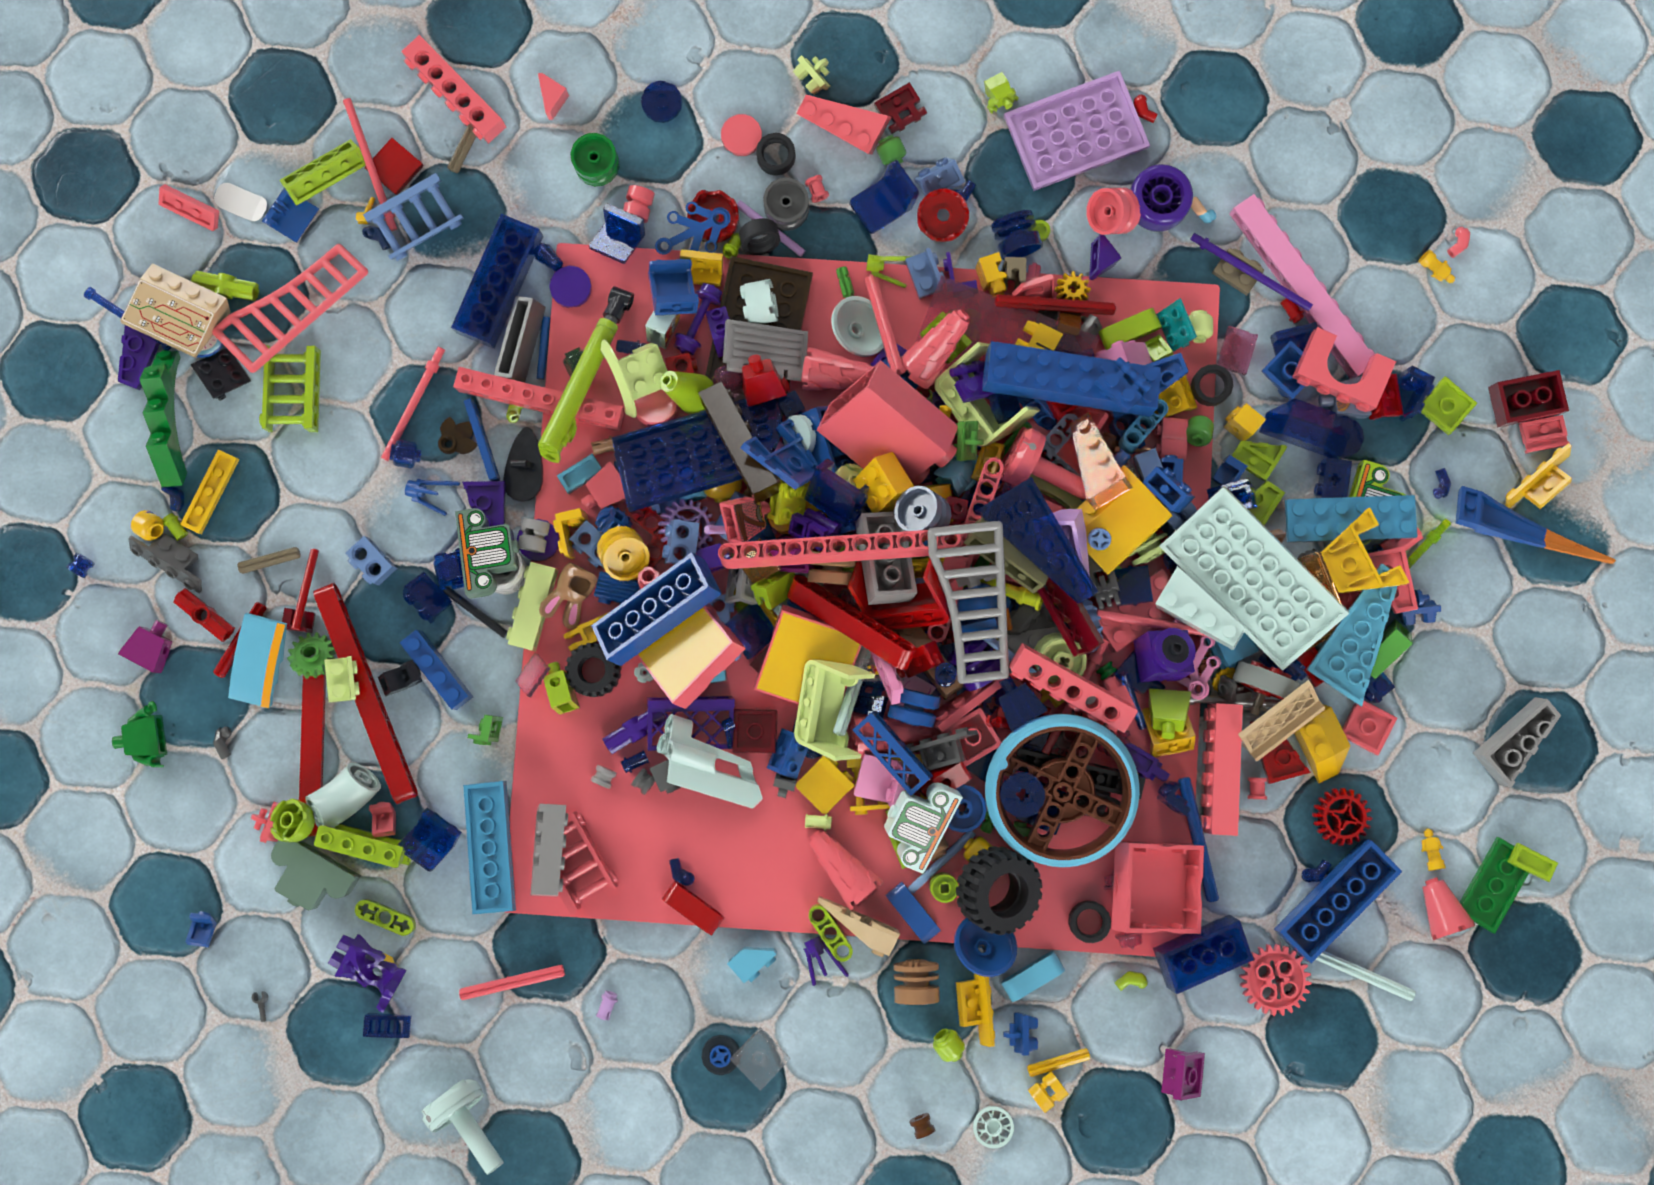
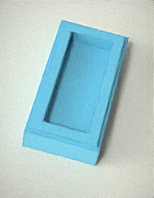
[557,454,602,494]

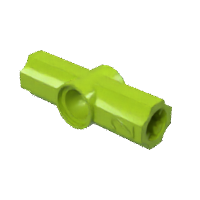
[191,270,259,302]

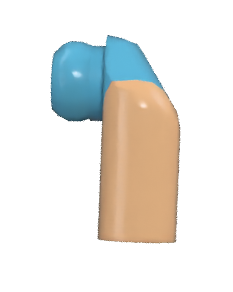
[1191,197,1217,223]

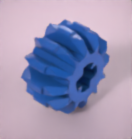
[595,505,633,534]

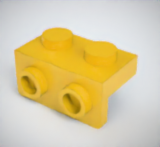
[680,249,723,287]

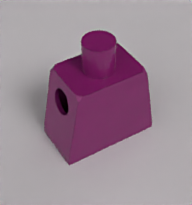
[118,620,172,673]

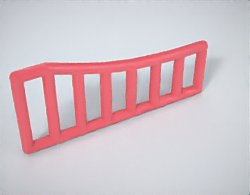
[212,244,368,373]

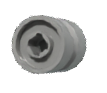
[518,518,550,553]

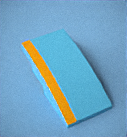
[228,613,287,708]

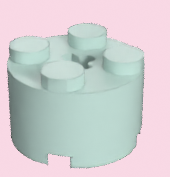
[740,279,778,324]

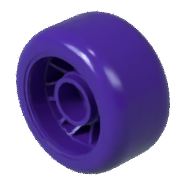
[1130,164,1193,232]

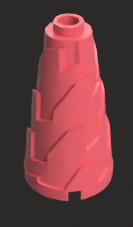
[900,309,970,389]
[802,347,873,391]
[850,715,935,759]
[809,830,884,911]

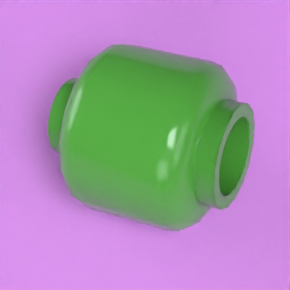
[876,134,907,167]
[1186,415,1214,447]

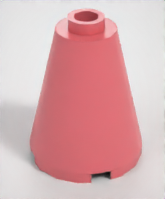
[1422,877,1475,940]

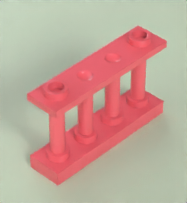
[528,811,619,914]

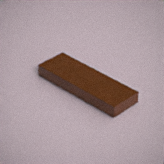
[1058,312,1081,336]

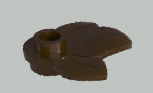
[438,417,478,455]

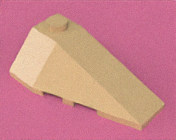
[817,896,900,957]

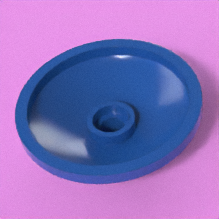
[954,918,1017,977]

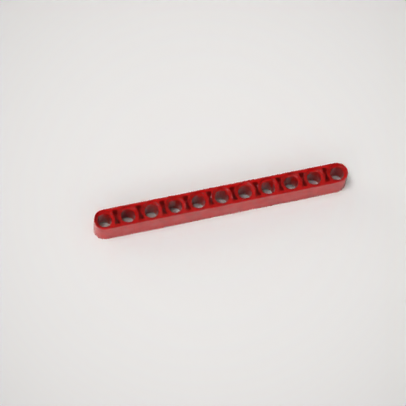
[313,583,418,804]

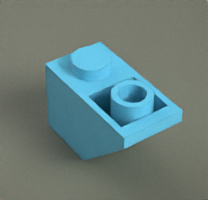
[727,947,777,983]

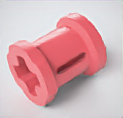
[805,175,829,203]
[1247,777,1267,800]

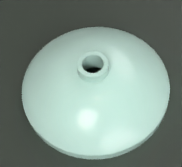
[831,296,884,357]

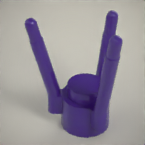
[804,936,849,986]

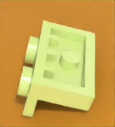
[324,656,359,703]

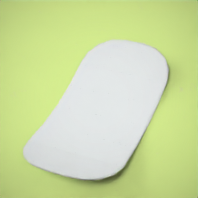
[214,183,267,221]

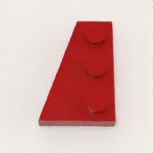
[1250,720,1311,784]

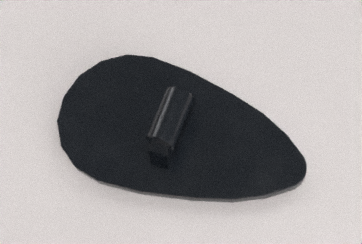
[503,427,543,502]

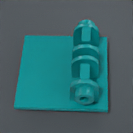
[1156,298,1197,352]

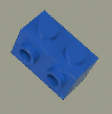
[1142,466,1195,513]

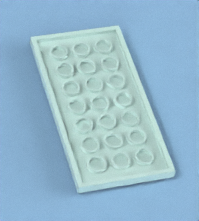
[1159,486,1349,671]

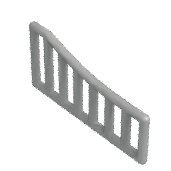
[927,521,1009,684]

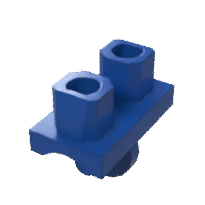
[1400,589,1441,625]
[1003,1012,1038,1056]

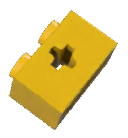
[1224,403,1266,441]

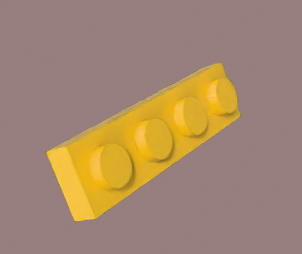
[180,450,240,535]

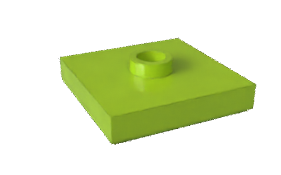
[1416,376,1477,435]

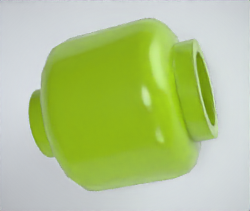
[933,1028,965,1062]

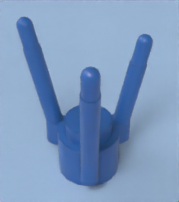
[405,479,460,516]

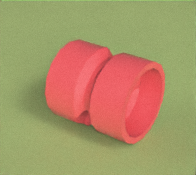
[622,185,655,223]

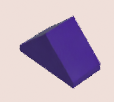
[1089,234,1122,280]

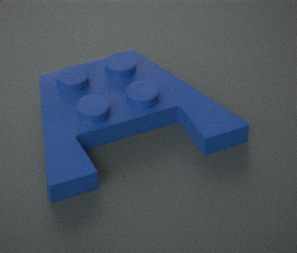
[740,418,822,490]

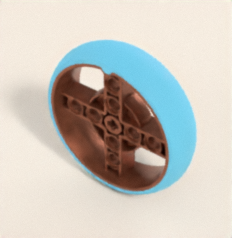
[985,714,1140,867]

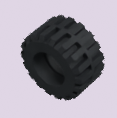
[565,643,622,697]

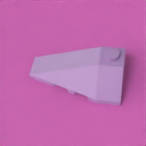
[1033,509,1091,598]

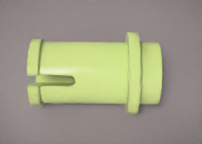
[805,814,832,831]

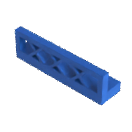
[853,711,933,796]

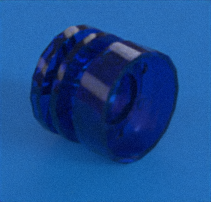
[991,210,1043,261]

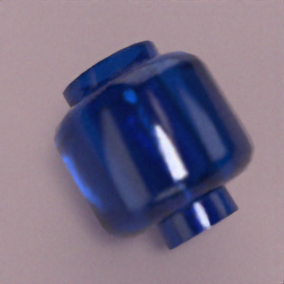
[390,440,421,469]

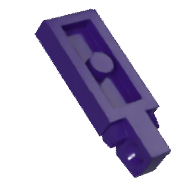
[1110,738,1170,782]

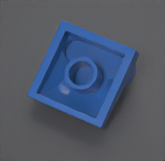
[1261,341,1305,401]

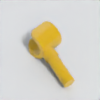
[356,197,376,225]

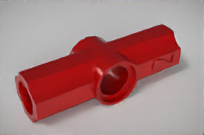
[173,588,235,642]

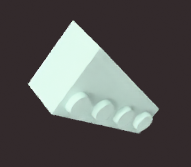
[1155,566,1245,650]

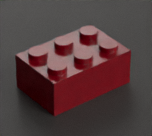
[1488,370,1569,428]

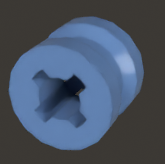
[1088,528,1111,550]

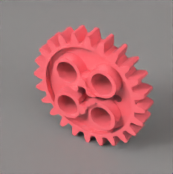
[1239,944,1312,1016]

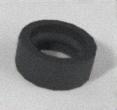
[756,132,796,176]
[739,218,781,255]
[1191,364,1234,406]
[1068,901,1111,943]

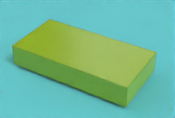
[1508,843,1558,882]

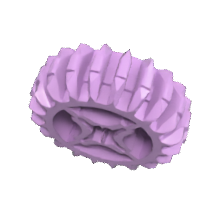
[658,499,715,556]

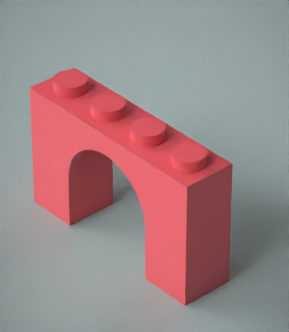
[1292,327,1396,412]

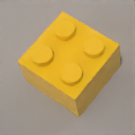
[853,452,914,513]

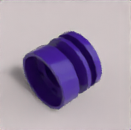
[947,639,1000,691]

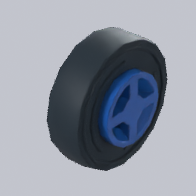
[701,1035,740,1075]

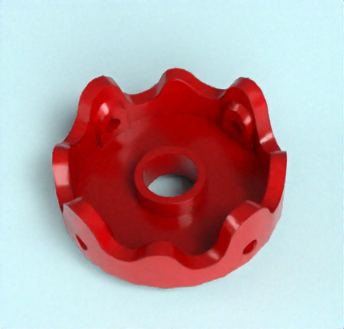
[917,188,969,242]
[687,190,739,244]

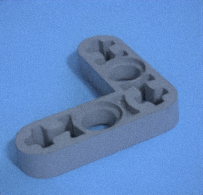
[1042,414,1083,478]

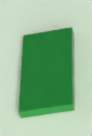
[1460,837,1529,934]

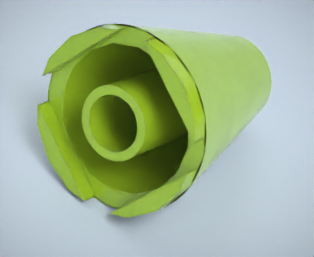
[660,371,714,416]

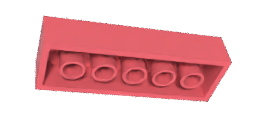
[1200,703,1243,836]

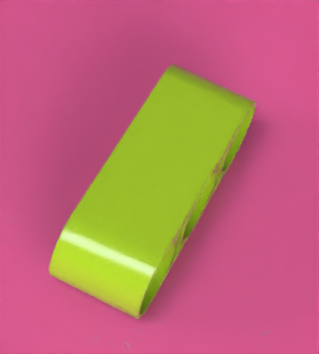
[1098,308,1162,350]
[809,904,853,962]

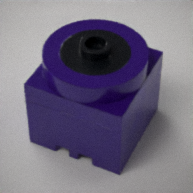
[1134,628,1196,682]

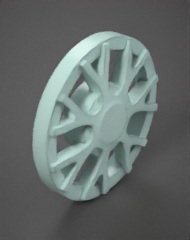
[973,1106,1014,1148]

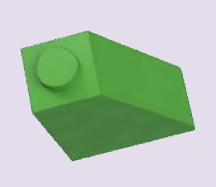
[1371,619,1413,679]

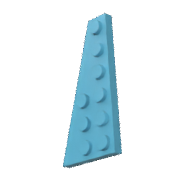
[1306,564,1398,707]

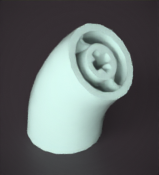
[306,763,381,828]

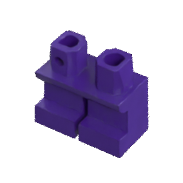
[788,508,842,551]

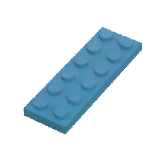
[1285,495,1417,543]
[463,781,516,915]

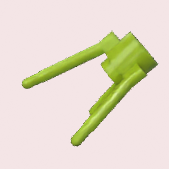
[866,254,912,288]

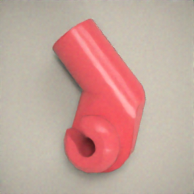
[1447,227,1471,258]

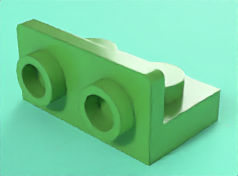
[467,715,503,746]

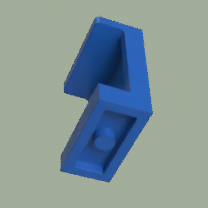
[648,259,699,315]

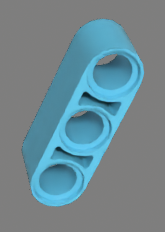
[1001,951,1065,1002]

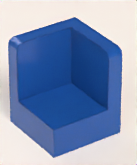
[1212,455,1247,490]

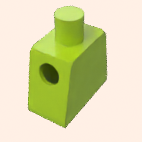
[543,662,580,715]
[1148,689,1191,739]

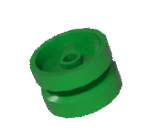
[570,133,620,187]

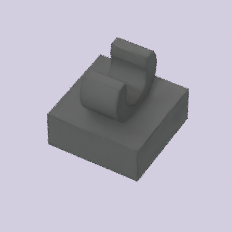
[773,773,798,798]

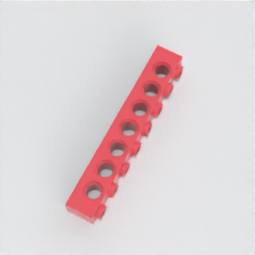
[453,367,625,431]

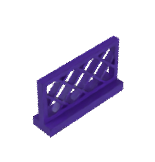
[647,696,735,751]

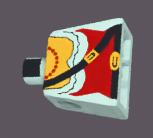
[645,311,680,349]

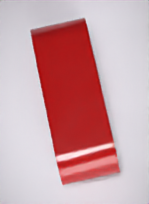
[662,881,725,935]

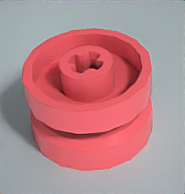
[1087,188,1141,235]

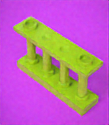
[259,345,321,432]

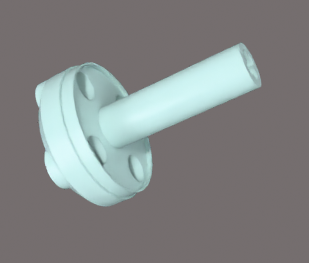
[421,1079,504,1175]

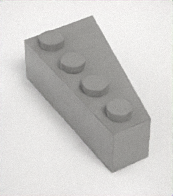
[1473,697,1561,788]

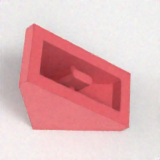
[538,73,569,120]

